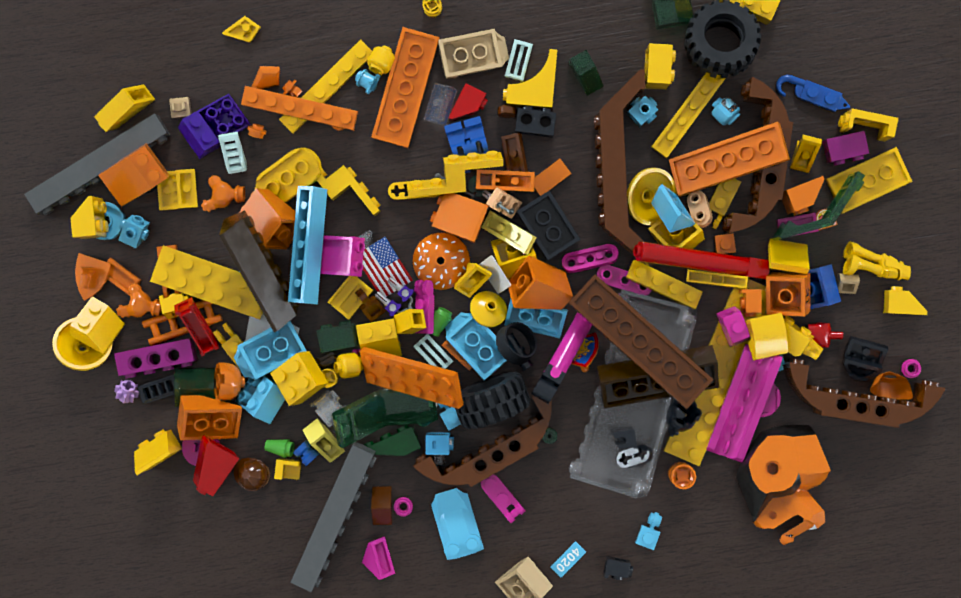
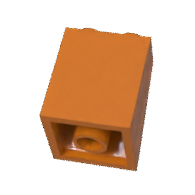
[239,188,296,250]
[430,193,489,243]
[508,256,573,310]

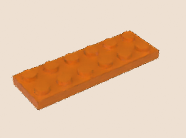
[371,27,440,149]
[669,122,790,197]
[360,347,464,409]

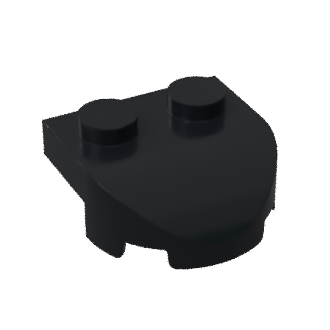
[843,336,888,381]

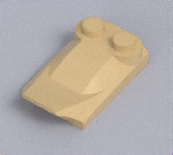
[438,29,509,79]

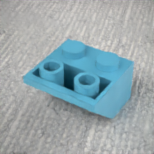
[235,375,285,424]

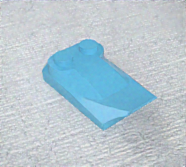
[445,312,507,381]
[233,321,306,379]
[431,488,484,560]

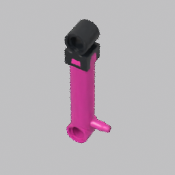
[531,312,593,404]

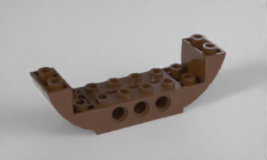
[722,77,793,234]
[783,358,945,428]
[414,395,552,487]

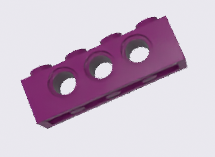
[114,338,198,379]

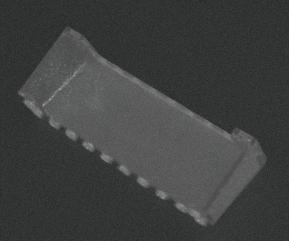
[569,289,698,498]

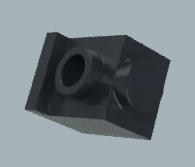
[603,556,633,580]

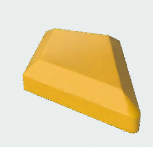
[222,16,261,43]

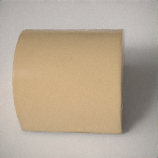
[836,273,860,294]

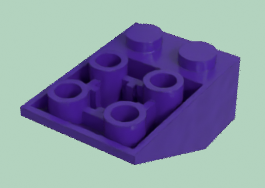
[178,94,251,159]

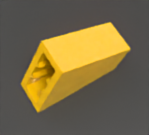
[94,84,155,132]

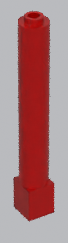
[633,241,770,279]

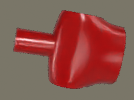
[807,322,843,347]

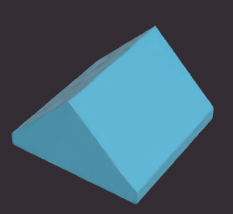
[651,184,695,233]

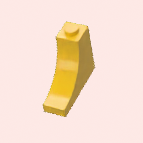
[503,49,557,109]

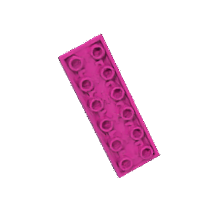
[706,344,783,463]

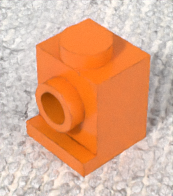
[739,289,762,317]

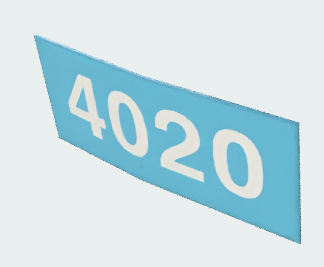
[551,541,586,577]

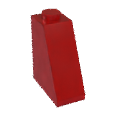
[193,435,239,496]

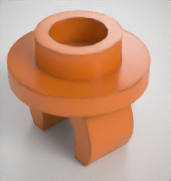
[282,80,302,97]

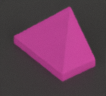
[362,537,395,580]

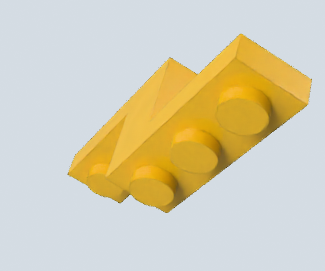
[407,151,503,198]
[317,165,381,216]

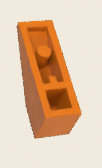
[475,169,535,192]

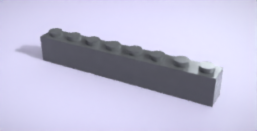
[24,113,171,216]
[290,441,377,592]

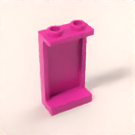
[320,236,365,277]

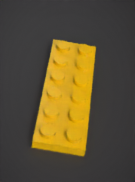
[150,245,263,320]

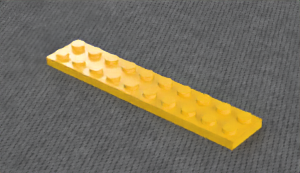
[663,279,766,466]

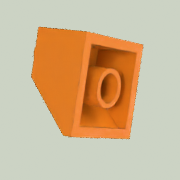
[782,176,824,216]

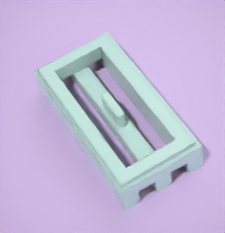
[505,39,533,82]
[413,334,453,369]

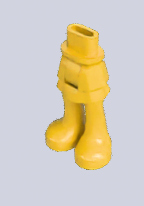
[843,241,911,280]

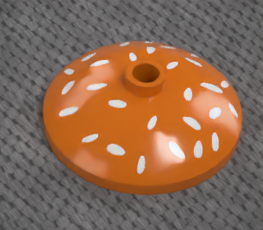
[413,233,470,290]

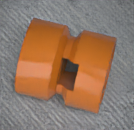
[668,461,696,489]

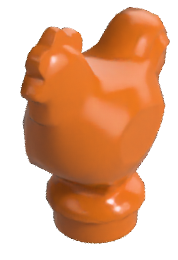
[201,175,245,213]
[116,283,162,318]

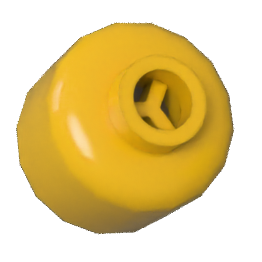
[367,46,395,75]
[334,352,363,379]

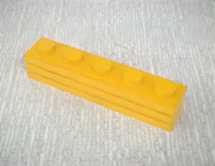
[686,270,749,289]

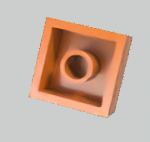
[766,272,810,317]

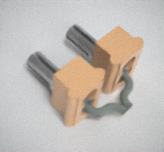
[482,187,522,219]

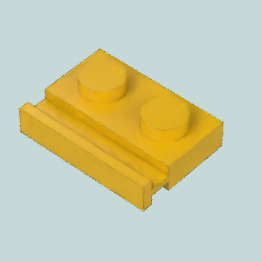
[328,276,374,320]

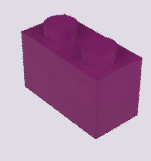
[822,131,869,166]

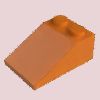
[98,143,169,207]
[177,395,242,440]

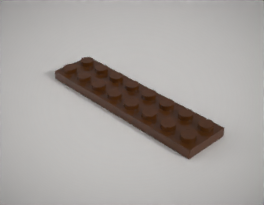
[569,274,714,410]

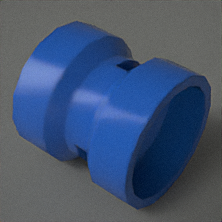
[293,440,320,467]

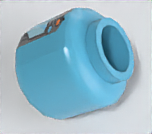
[712,97,740,125]

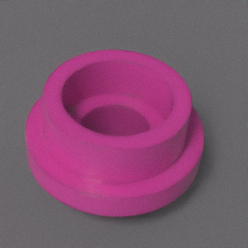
[901,359,921,378]
[394,497,413,516]

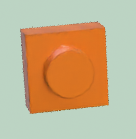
[714,233,736,254]

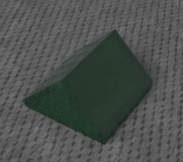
[174,368,214,407]

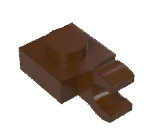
[355,288,386,322]

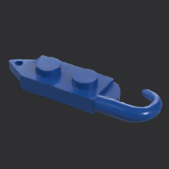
[776,75,850,112]

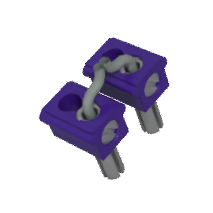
[375,277,414,316]

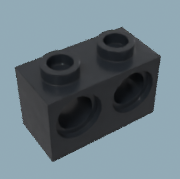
[515,106,556,138]

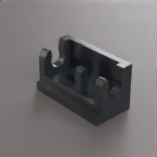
[610,426,637,449]

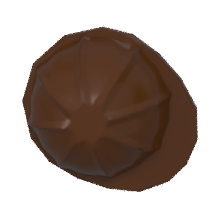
[234,458,270,491]

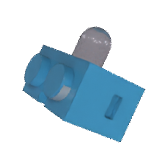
[426,432,454,466]

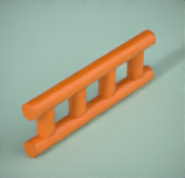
[142,300,223,346]

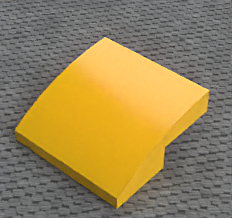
[157,169,198,211]
[746,313,788,361]

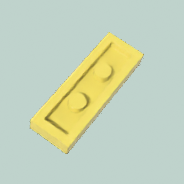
[481,211,537,254]

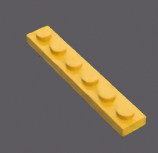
[279,40,372,134]
[651,72,726,159]

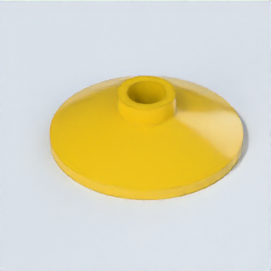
[470,291,507,327]

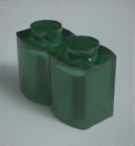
[316,320,359,353]

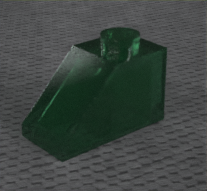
[569,50,604,96]

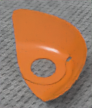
[870,371,913,400]

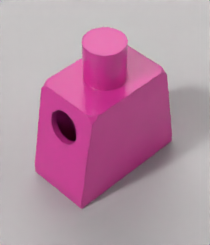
[716,306,750,347]

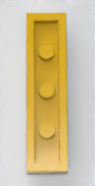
[626,260,702,310]

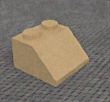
[495,557,553,598]

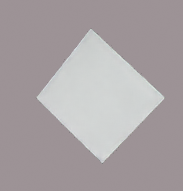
[479,255,511,294]

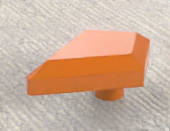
[251,66,280,89]

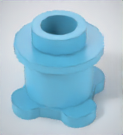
[355,69,380,94]

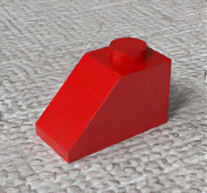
[448,83,488,122]

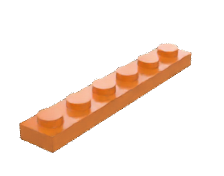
[241,86,358,131]

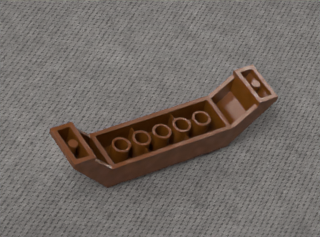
[594,69,654,266]

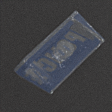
[424,83,457,126]

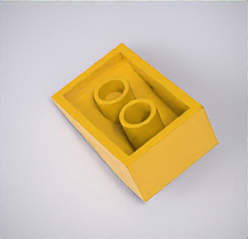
[134,429,182,475]

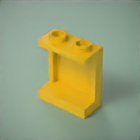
[838,109,898,142]

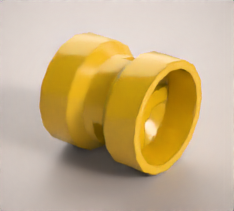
[422,0,442,17]
[322,368,339,388]

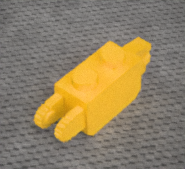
[761,313,824,360]

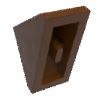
[371,486,392,525]

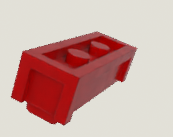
[174,297,219,356]

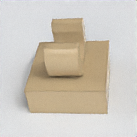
[169,97,192,119]

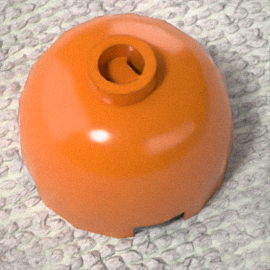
[214,362,245,401]

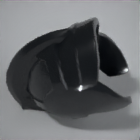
[666,399,702,437]

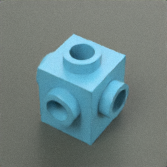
[627,96,658,128]
[119,214,150,248]

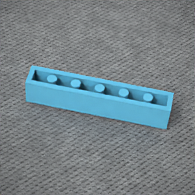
[288,186,327,304]

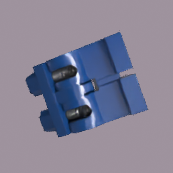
[444,116,489,173]

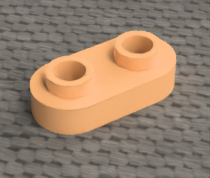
[687,190,713,228]

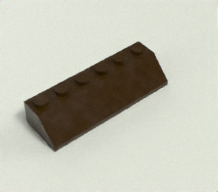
[219,210,299,332]
[597,345,719,409]

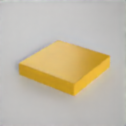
[768,238,810,274]

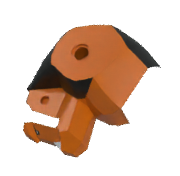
[736,425,831,545]

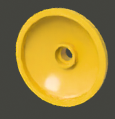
[627,168,677,225]
[53,317,112,371]

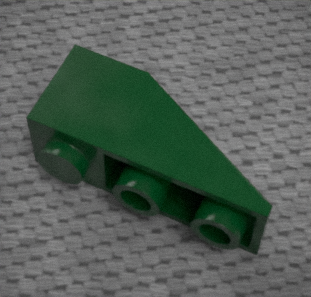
[363,424,422,456]

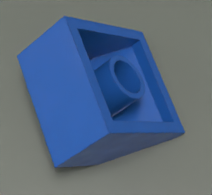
[808,264,841,309]

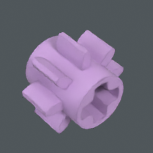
[114,380,139,403]

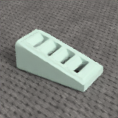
[218,132,247,174]

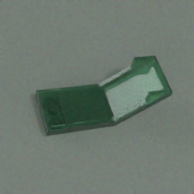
[771,171,865,241]
[332,389,438,448]

